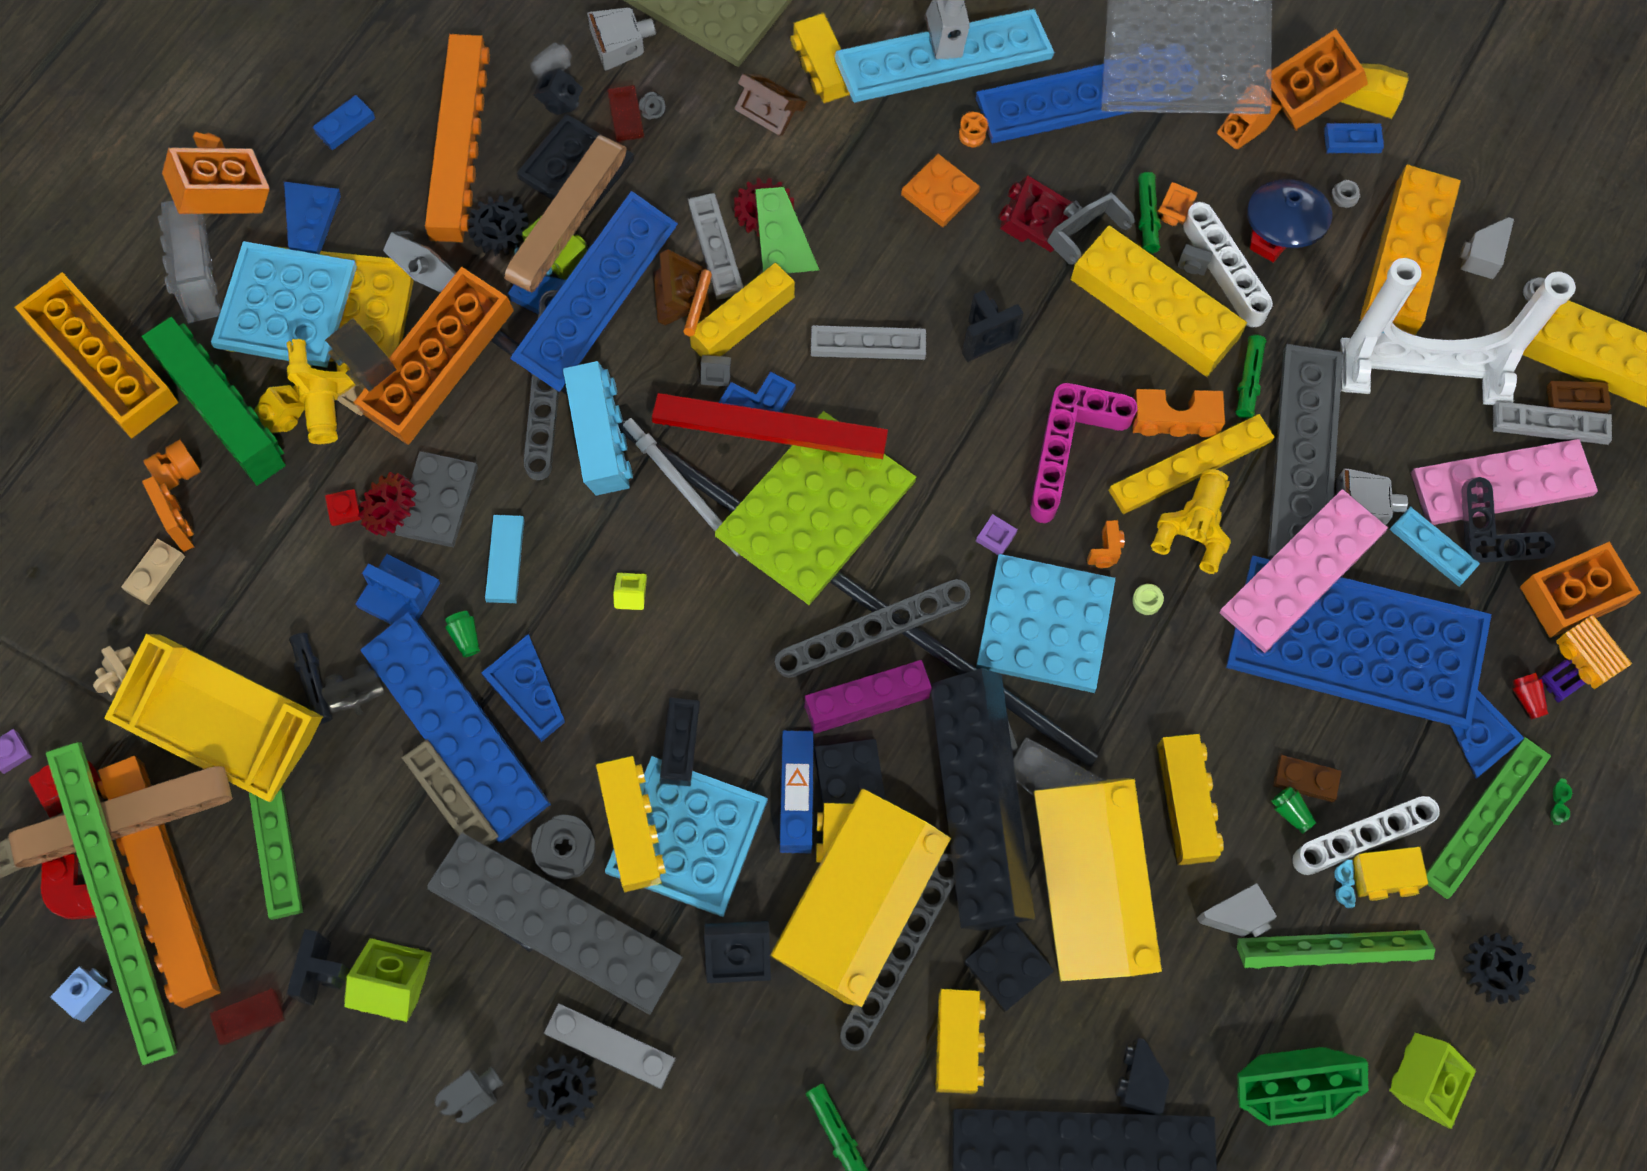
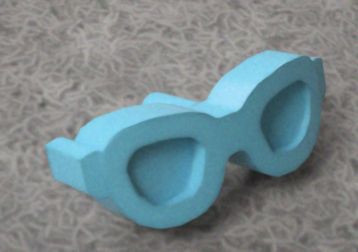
[1334,860,1356,908]

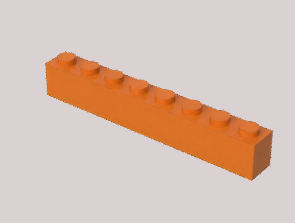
[425,34,490,242]
[98,756,221,1008]

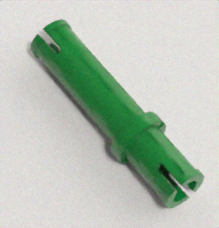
[1138,172,1161,253]
[1236,335,1267,419]
[805,1084,868,1171]

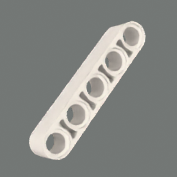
[1183,202,1273,327]
[1292,796,1440,875]

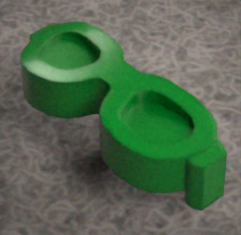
[1550,778,1572,825]

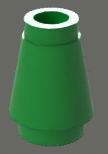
[445,611,480,658]
[1271,786,1316,834]

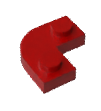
[41,854,97,919]

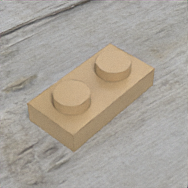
[121,539,185,605]

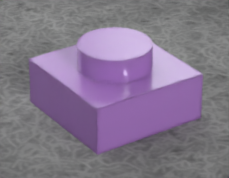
[976,514,1018,555]
[0,729,32,774]

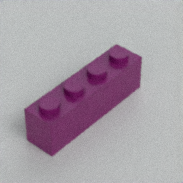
[805,660,932,734]

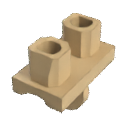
[93,646,135,697]

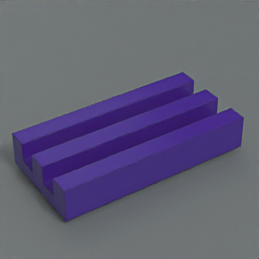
[1539,659,1586,703]

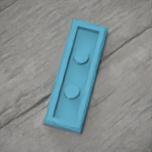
[1390,506,1480,587]
[485,515,524,603]

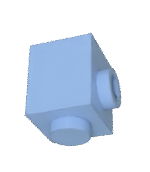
[51,967,112,1022]

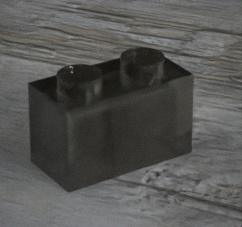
[325,318,397,391]

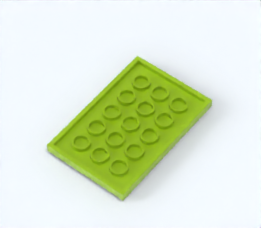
[715,411,916,605]

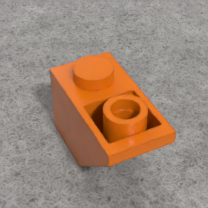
[1217,87,1282,150]

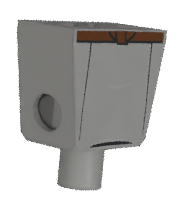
[925,0,970,59]
[588,8,656,71]
[1336,469,1408,525]

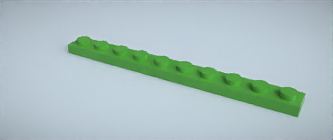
[46,742,178,1065]

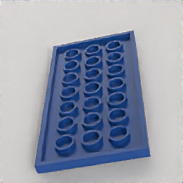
[1226,556,1491,729]

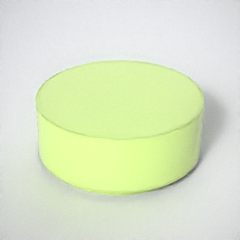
[1132,584,1164,615]

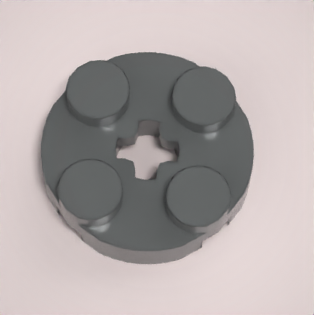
[532,815,596,879]

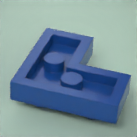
[718,372,796,413]

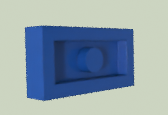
[313,95,375,150]
[1324,123,1384,153]

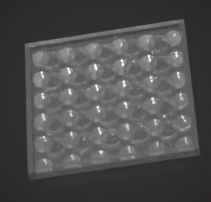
[1102,0,1272,114]

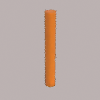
[684,270,712,336]

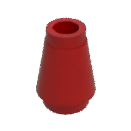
[1512,673,1549,719]

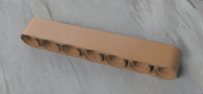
[504,135,627,292]
[8,766,232,868]

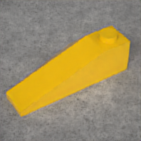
[1341,64,1408,119]

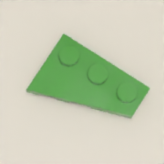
[755,187,819,273]

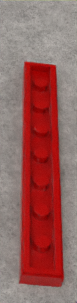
[652,393,888,459]

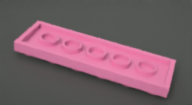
[1411,439,1598,525]
[1220,489,1388,653]

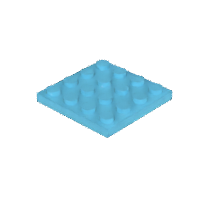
[211,241,357,368]
[976,554,1115,693]
[605,756,768,917]

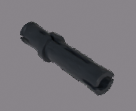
[289,633,333,724]

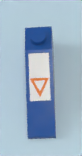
[780,731,813,853]

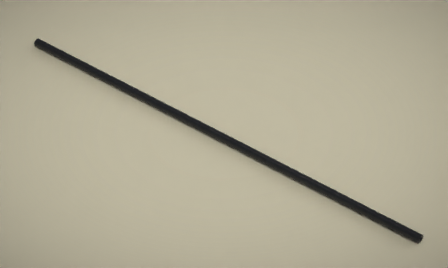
[491,330,1099,767]

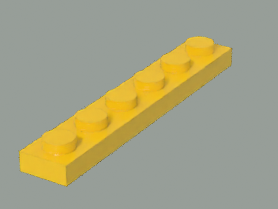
[1109,414,1275,514]

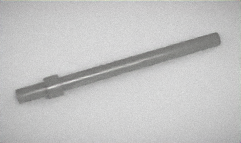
[623,418,740,557]

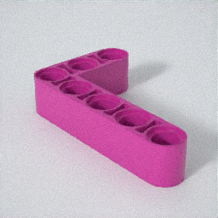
[1030,383,1137,523]

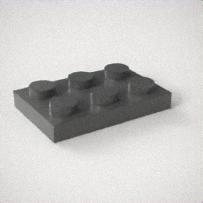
[395,451,478,548]

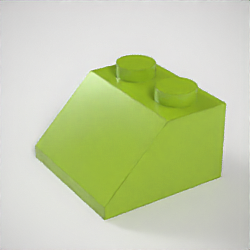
[345,938,431,1022]
[1389,1033,1476,1129]

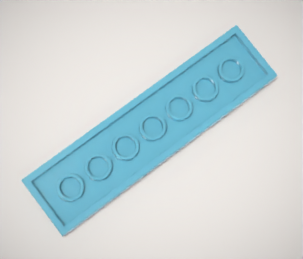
[834,9,1054,103]

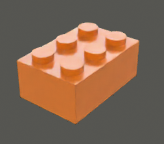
[1264,29,1368,130]
[162,148,270,214]
[1520,541,1641,638]

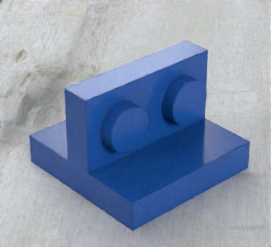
[356,554,440,625]

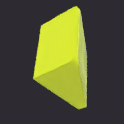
[614,573,647,610]

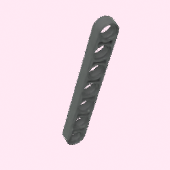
[524,290,559,480]
[775,579,970,678]
[840,854,955,1051]

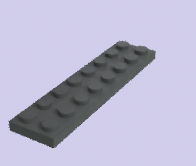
[1267,344,1343,560]
[427,833,683,1015]

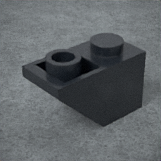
[1116,1038,1170,1115]

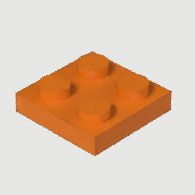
[901,154,980,227]
[142,476,194,552]

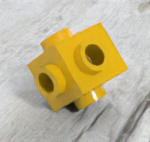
[254,385,305,433]

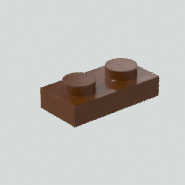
[1547,381,1611,413]
[1273,755,1342,802]

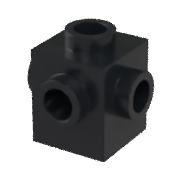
[533,68,583,115]

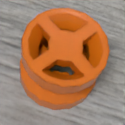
[959,112,988,147]

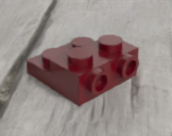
[998,175,1072,252]

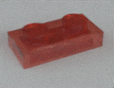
[608,85,644,142]
[210,988,285,1046]

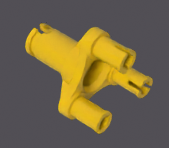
[286,339,359,444]
[1151,469,1231,574]

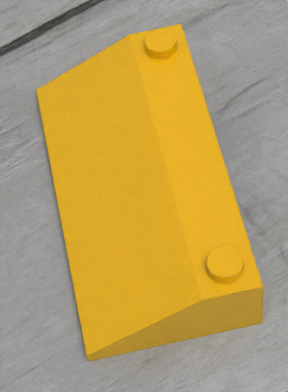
[104,634,323,802]
[1034,778,1162,981]
[770,789,951,1007]

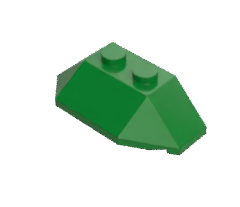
[1237,1047,1368,1126]

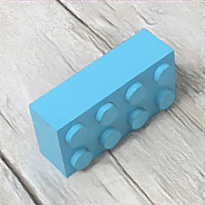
[563,361,633,496]

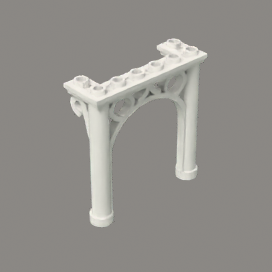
[1340,258,1576,405]

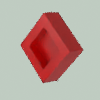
[325,489,362,526]

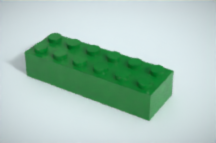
[141,316,286,486]

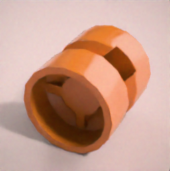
[143,439,201,490]

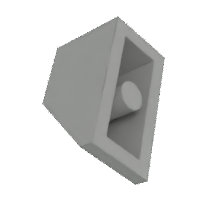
[1459,217,1514,279]
[1197,883,1277,937]

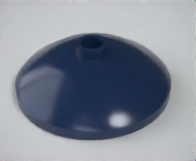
[1247,179,1332,248]

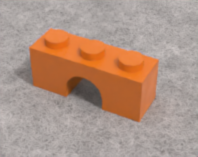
[1132,389,1225,437]

